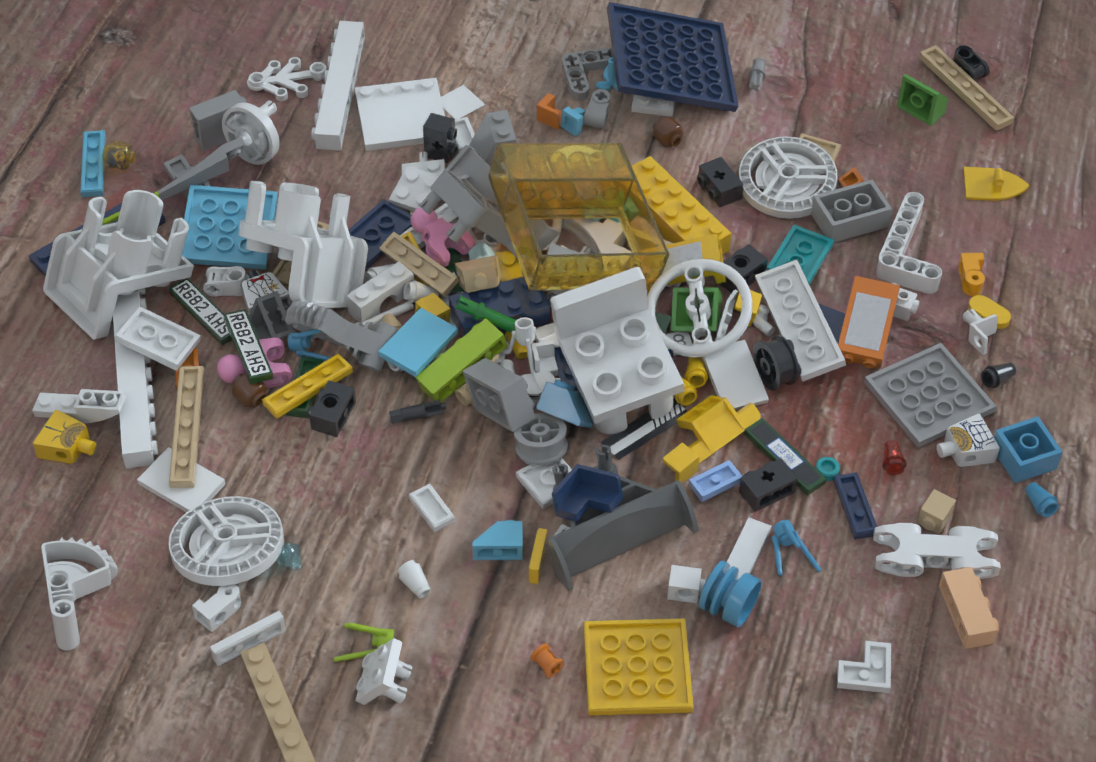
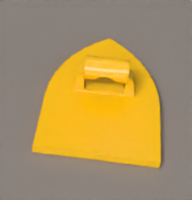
[963,167,1030,201]

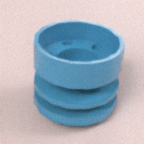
[699,561,762,628]

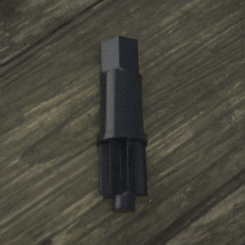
[389,400,446,424]

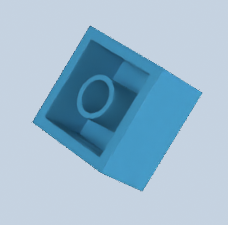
[994,416,1063,483]

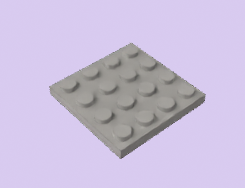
[864,343,997,448]

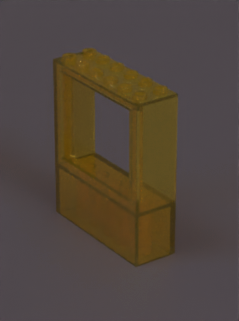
[488,143,670,291]

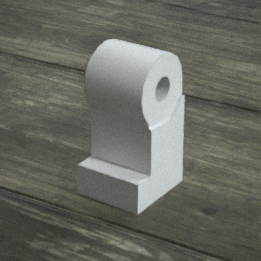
[192,584,241,632]

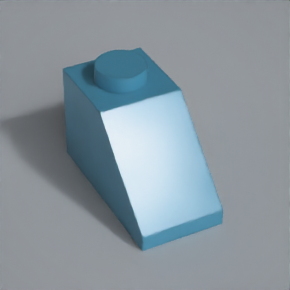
[472,520,523,560]

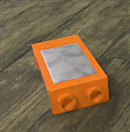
[838,276,900,369]

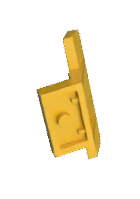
[676,395,761,464]

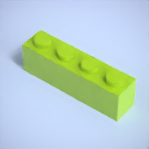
[416,318,508,403]

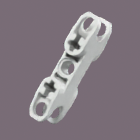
[873,523,1001,579]

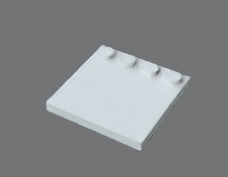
[355,78,445,151]

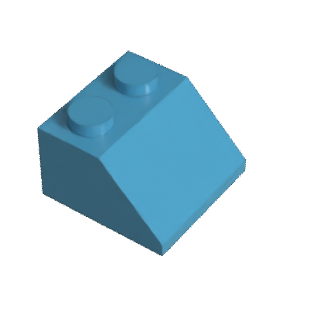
[536,380,593,428]

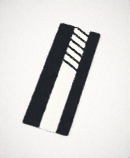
[601,398,688,460]

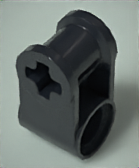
[953,45,990,81]

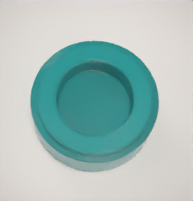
[815,457,840,481]

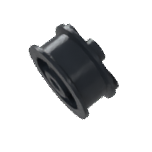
[753,335,802,391]

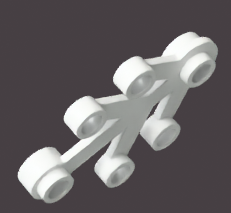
[247,57,326,101]

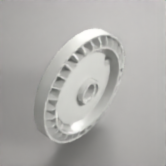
[739,137,837,219]
[169,496,284,586]

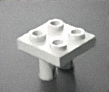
[356,638,412,705]

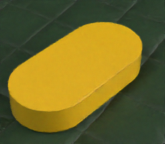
[968,295,1011,329]

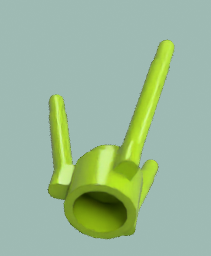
[333,623,394,662]

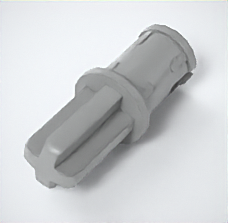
[749,58,766,91]

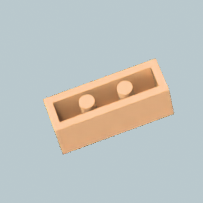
[939,567,999,649]

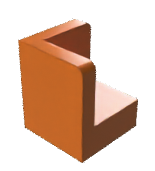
[537,93,562,130]

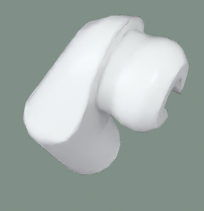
[753,305,775,337]

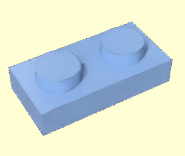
[689,460,742,502]

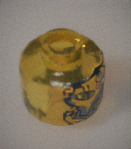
[102,140,136,170]

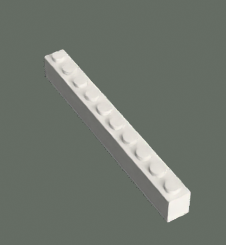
[113,288,158,469]

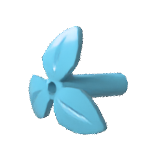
[595,57,618,91]

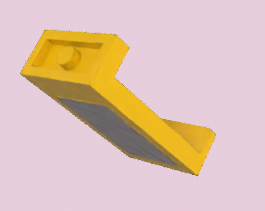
[636,234,726,295]

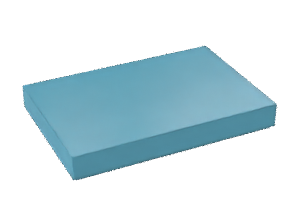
[378,308,458,377]

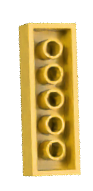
[615,156,731,254]

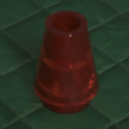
[882,440,907,476]

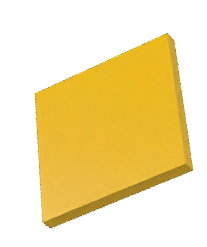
[583,618,694,716]

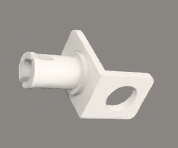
[962,309,998,355]

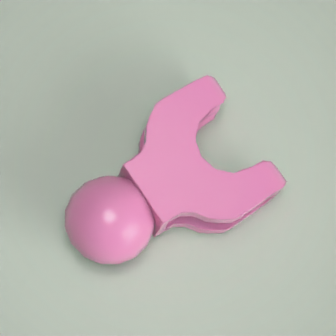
[411,207,475,268]
[217,338,293,388]

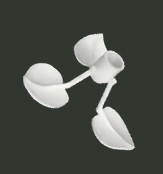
[495,317,560,396]

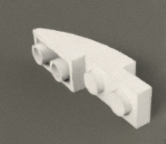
[32,389,127,424]

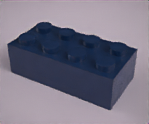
[449,274,550,338]

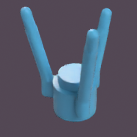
[288,329,332,361]
[771,520,821,576]

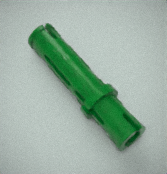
[455,295,516,333]

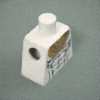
[937,414,1000,467]

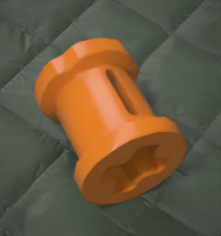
[530,643,564,678]

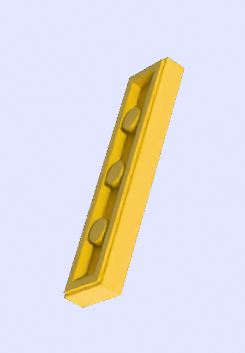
[262,353,353,419]

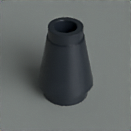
[981,363,1016,388]

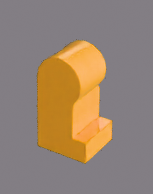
[958,253,985,296]

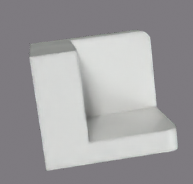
[531,341,558,376]

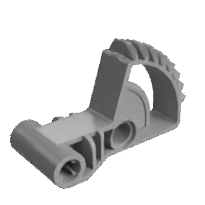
[285,301,398,372]

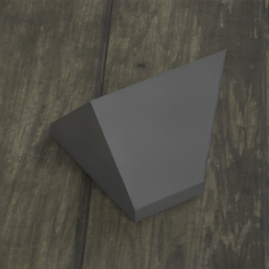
[249,291,295,339]

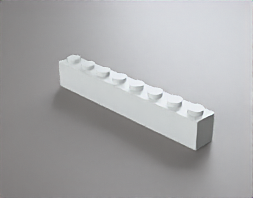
[311,21,365,151]

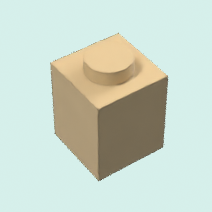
[917,489,956,534]

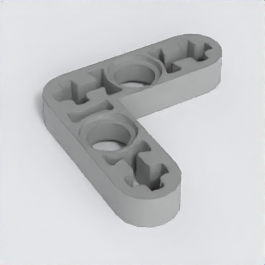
[562,48,613,101]

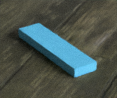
[80,130,106,197]

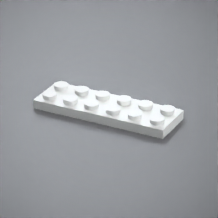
[755,260,846,382]

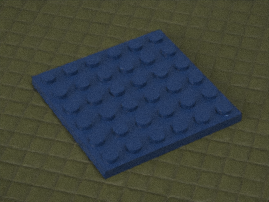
[607,2,739,112]

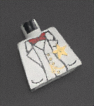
[241,270,291,314]

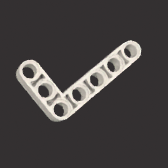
[876,192,942,294]

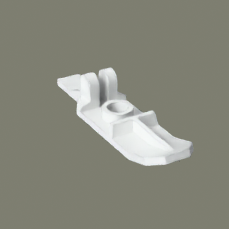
[714,289,738,342]

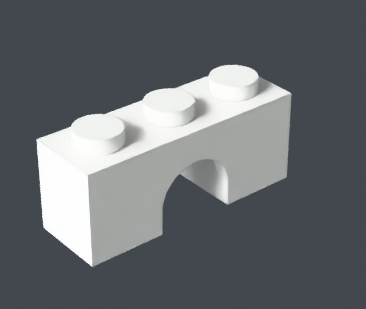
[346,262,414,322]

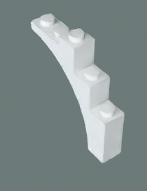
[561,207,632,279]

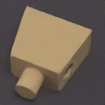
[455,255,501,292]

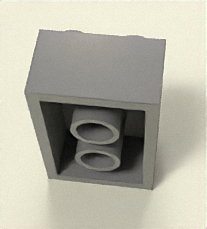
[811,179,892,243]
[463,358,536,432]

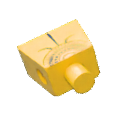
[33,409,96,464]

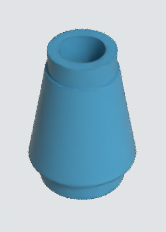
[1025,482,1059,517]

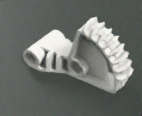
[41,537,118,650]

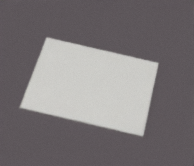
[441,85,485,119]

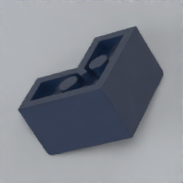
[552,464,623,522]

